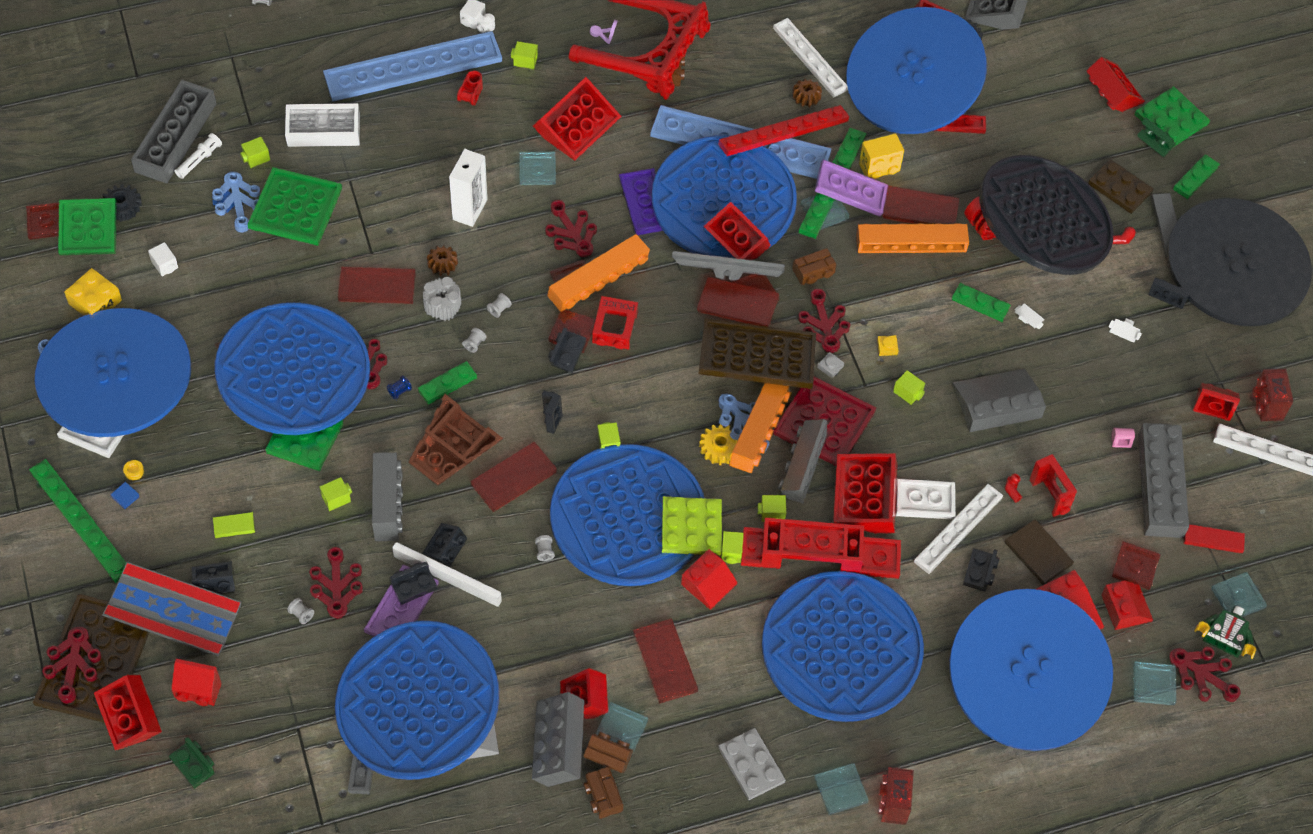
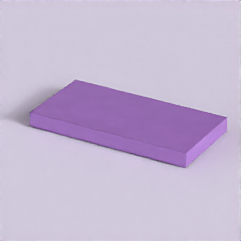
[815,159,888,217]
[364,565,439,637]

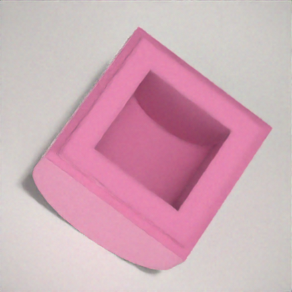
[1112,428,1135,448]

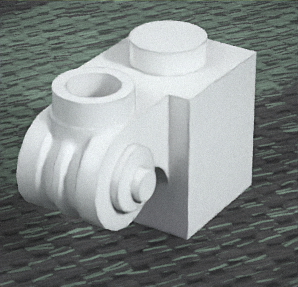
[460,0,495,33]

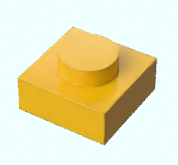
[877,335,898,356]

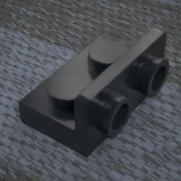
[1148,277,1190,309]
[548,327,587,373]
[542,390,563,434]
[422,523,467,567]
[963,548,1000,592]
[192,561,235,594]
[390,561,438,605]

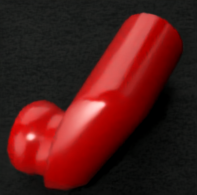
[1113,226,1136,244]
[1005,474,1022,503]

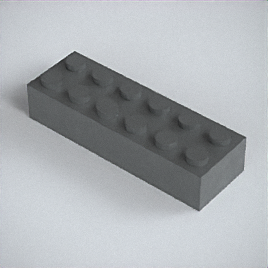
[131,80,217,183]
[1138,423,1189,538]

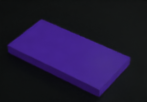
[619,168,663,235]

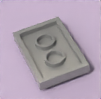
[718,728,785,801]

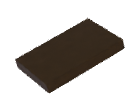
[1005,519,1074,585]

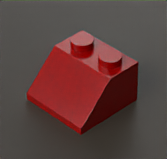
[1193,383,1240,421]
[681,549,738,610]
[1101,580,1153,630]
[172,659,222,706]
[560,668,608,719]

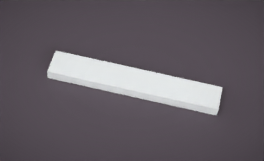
[773,18,848,98]
[1213,423,1313,476]
[914,484,1003,574]
[393,542,502,607]

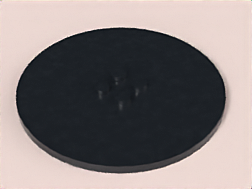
[979,155,1114,275]
[1167,198,1312,326]

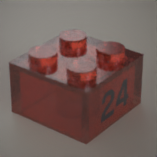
[1253,369,1293,422]
[878,767,914,825]

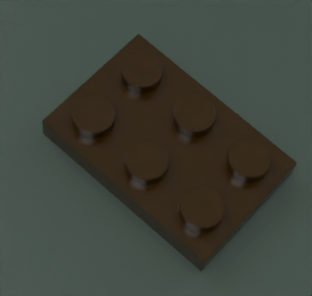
[1088,159,1154,214]

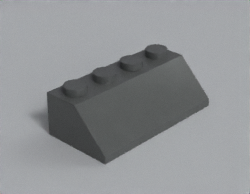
[779,419,827,503]

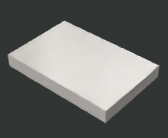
[57,426,124,458]
[896,479,955,519]

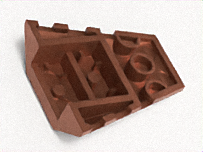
[408,394,503,486]

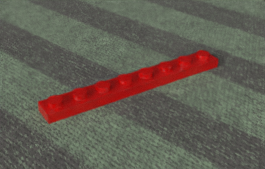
[718,105,850,156]

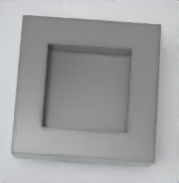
[817,352,844,378]

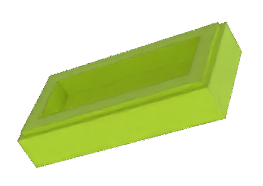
[213,512,255,538]

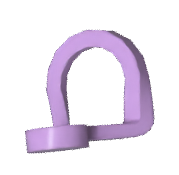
[590,20,618,44]

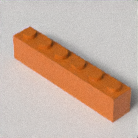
[856,223,969,253]
[547,234,650,312]
[729,383,791,473]

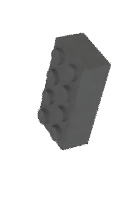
[372,452,403,541]
[532,692,584,787]

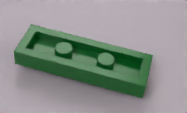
[1173,154,1220,200]
[952,283,1011,322]
[418,361,477,405]

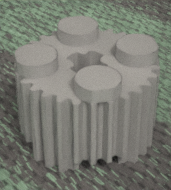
[423,277,461,321]

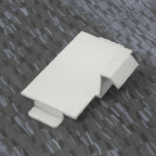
[1015,303,1045,329]
[1109,318,1142,343]

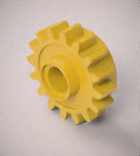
[699,424,738,465]

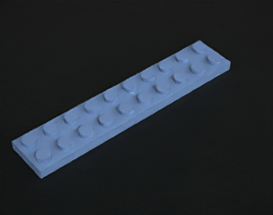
[323,31,502,102]
[650,105,832,179]

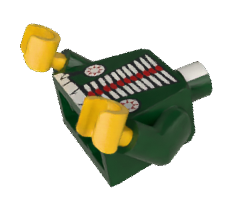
[1194,606,1256,659]

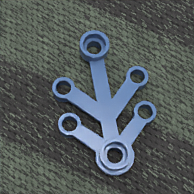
[212,172,260,233]
[718,394,769,452]

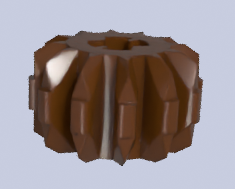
[792,78,822,108]
[427,245,458,276]

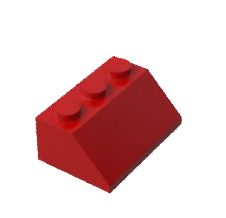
[1087,57,1145,112]
[704,202,771,260]
[94,675,162,750]

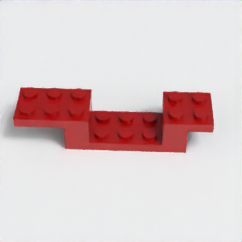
[741,518,901,579]

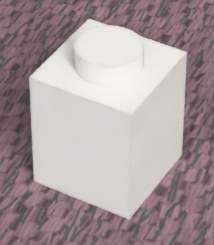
[148,242,178,276]

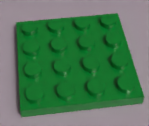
[247,167,342,246]

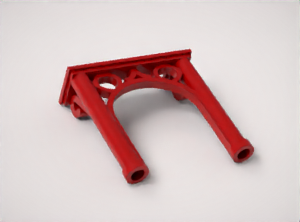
[569,0,711,100]

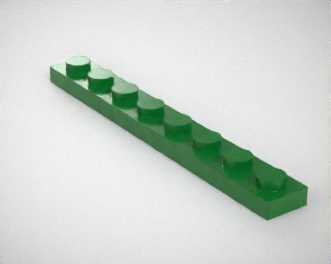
[799,128,866,239]
[29,459,126,583]

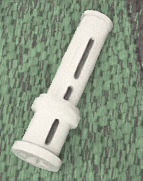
[174,133,222,179]

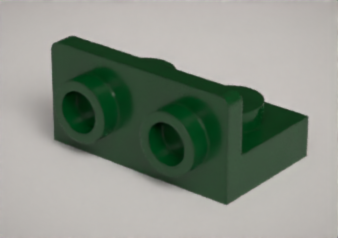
[1137,118,1176,157]
[169,737,215,789]

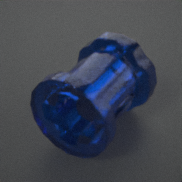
[386,376,412,400]

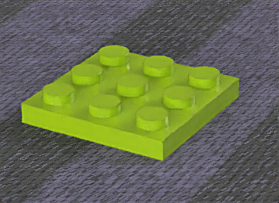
[662,496,722,556]

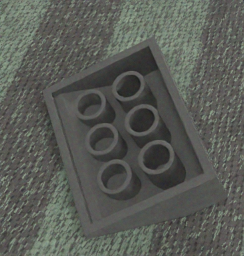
[965,0,1028,30]
[953,369,1046,432]

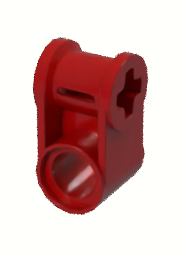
[457,71,483,106]

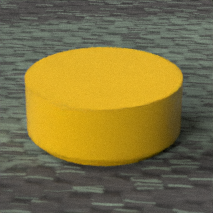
[123,460,144,480]

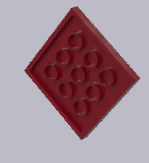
[773,377,877,467]

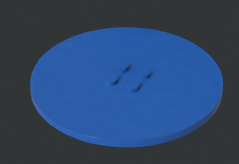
[846,7,987,134]
[652,135,797,258]
[215,303,370,435]
[35,308,191,437]
[550,444,704,586]
[762,571,924,722]
[949,589,1113,751]
[335,621,500,780]

